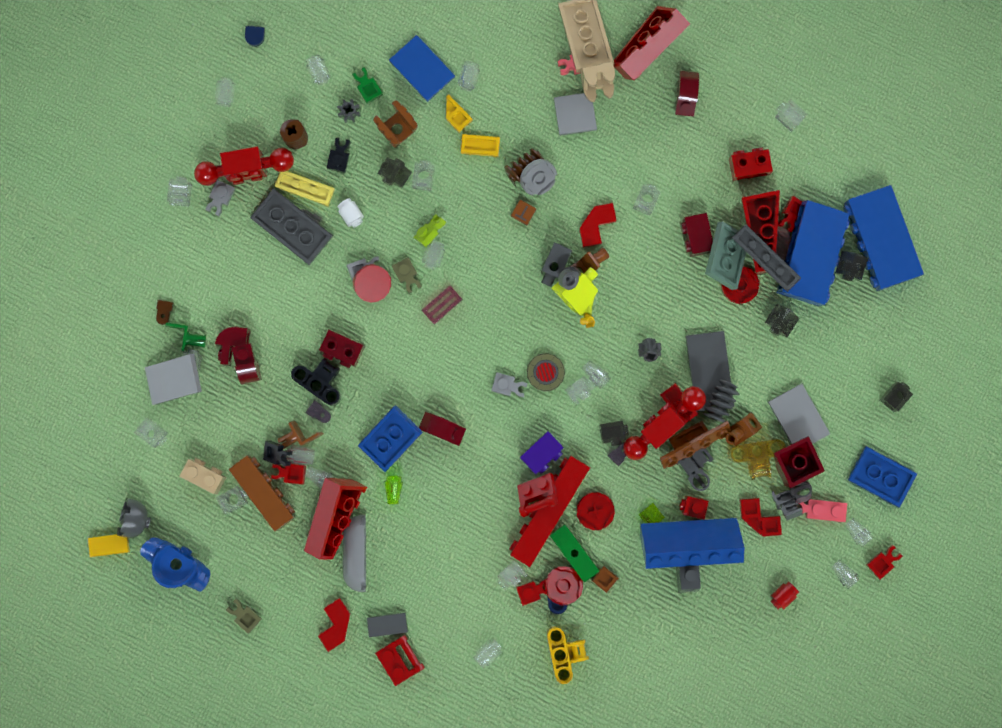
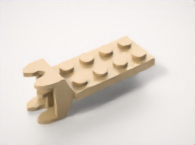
[558,0,615,102]

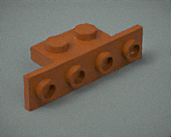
[660,421,731,469]

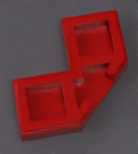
[579,203,617,248]
[739,498,782,537]
[318,598,351,652]

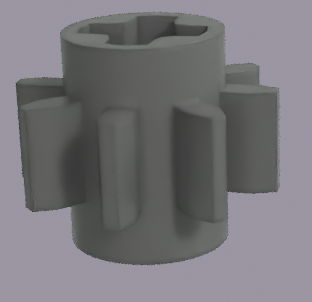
[337,99,361,123]
[638,338,662,362]

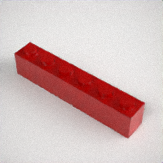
[509,456,590,567]

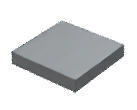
[554,93,597,136]

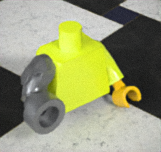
[551,266,598,328]

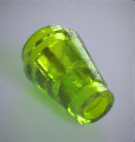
[384,476,403,504]

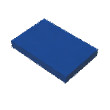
[389,35,455,102]
[358,405,423,472]
[848,446,917,508]

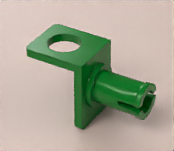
[165,323,206,352]

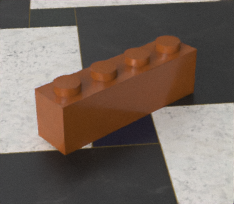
[229,455,295,532]

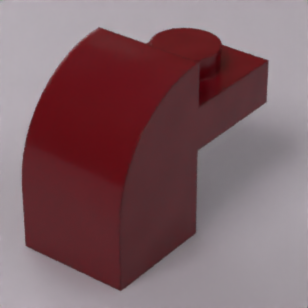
[675,71,699,117]
[215,327,250,366]
[231,343,262,385]
[419,411,466,446]

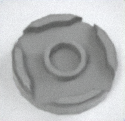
[520,159,557,196]

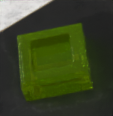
[638,503,665,523]

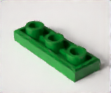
[549,524,599,583]

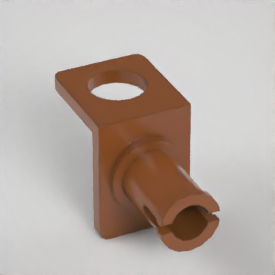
[570,248,609,274]
[726,412,762,446]
[278,421,324,449]

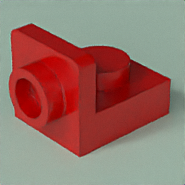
[679,496,709,520]

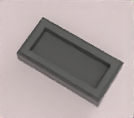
[367,613,408,637]

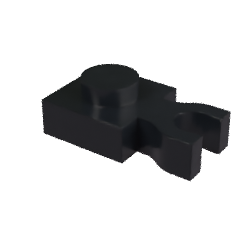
[327,138,350,173]
[263,441,293,466]

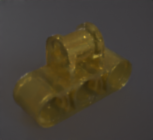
[728,439,786,480]

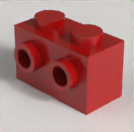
[729,147,773,181]

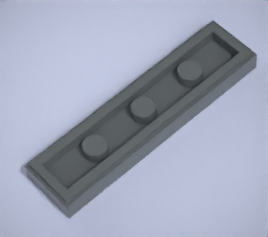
[732,224,801,292]

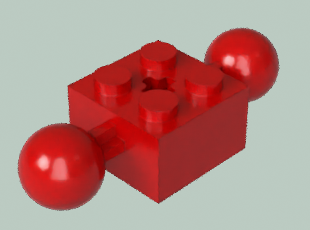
[194,146,294,186]
[623,386,706,460]

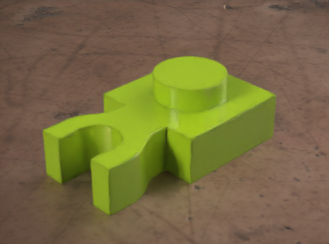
[413,214,446,247]

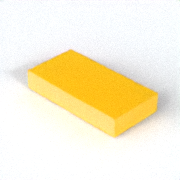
[461,134,500,157]
[88,534,130,557]

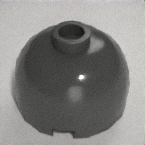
[117,498,151,538]

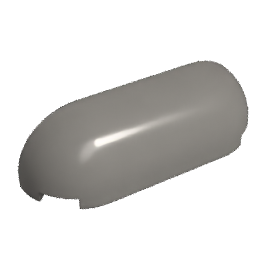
[343,515,366,592]

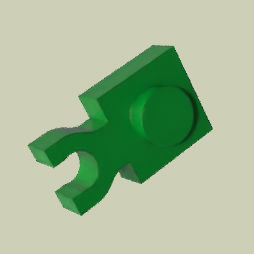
[352,67,383,104]

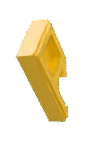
[446,94,473,133]

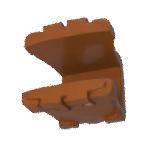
[373,100,418,148]

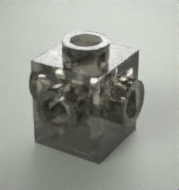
[377,158,412,188]
[835,251,868,282]
[765,304,800,337]

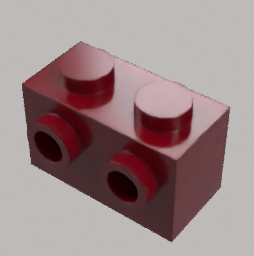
[319,329,365,369]

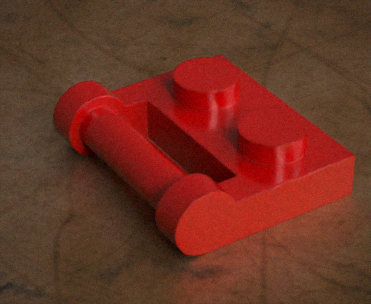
[517,473,558,517]
[375,635,425,686]

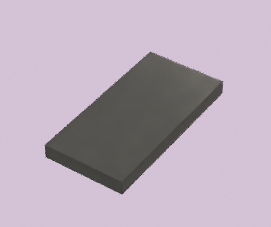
[250,188,333,265]
[685,331,734,411]

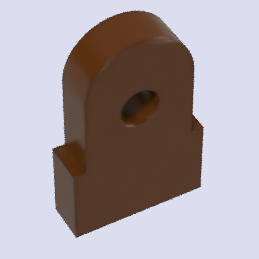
[156,300,174,325]

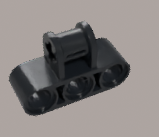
[291,358,341,406]

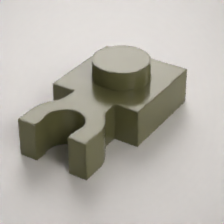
[392,257,422,294]
[226,599,262,634]

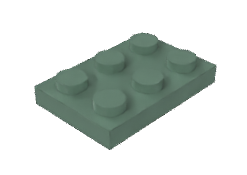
[705,221,746,290]

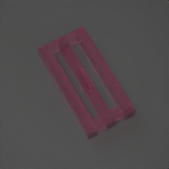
[422,286,463,325]

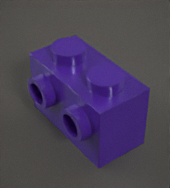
[520,431,564,475]

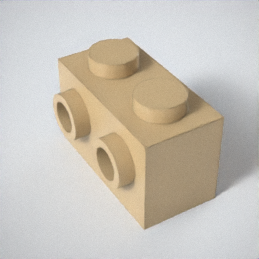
[179,458,226,494]

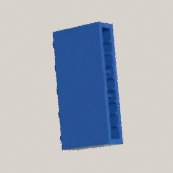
[844,185,924,291]
[776,200,850,306]
[640,518,745,569]

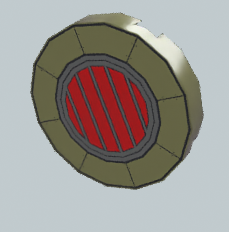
[527,353,565,392]

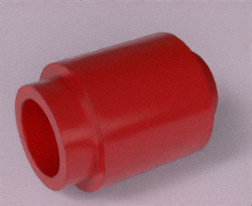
[770,581,799,610]

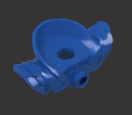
[140,537,211,592]

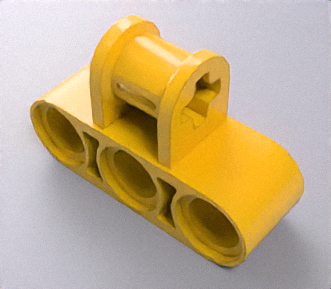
[547,626,589,684]

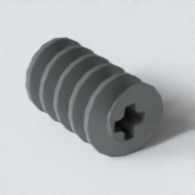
[703,379,740,423]

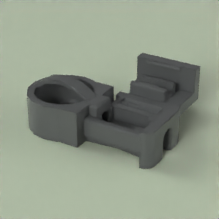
[677,448,714,491]
[772,481,812,521]

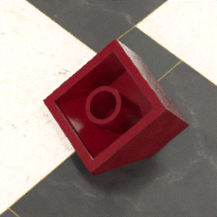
[773,436,825,488]

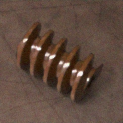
[280,119,308,149]
[504,148,544,187]

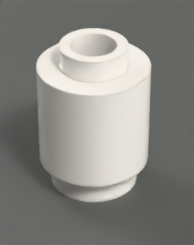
[337,198,364,228]

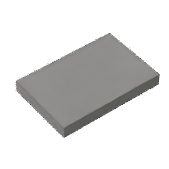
[145,354,202,405]
[768,384,830,444]

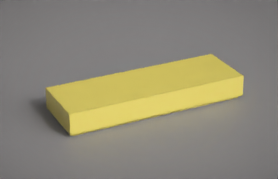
[274,171,335,207]

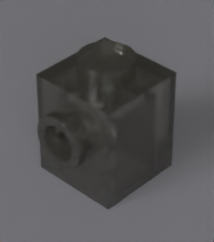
[880,382,913,412]
[599,421,629,446]

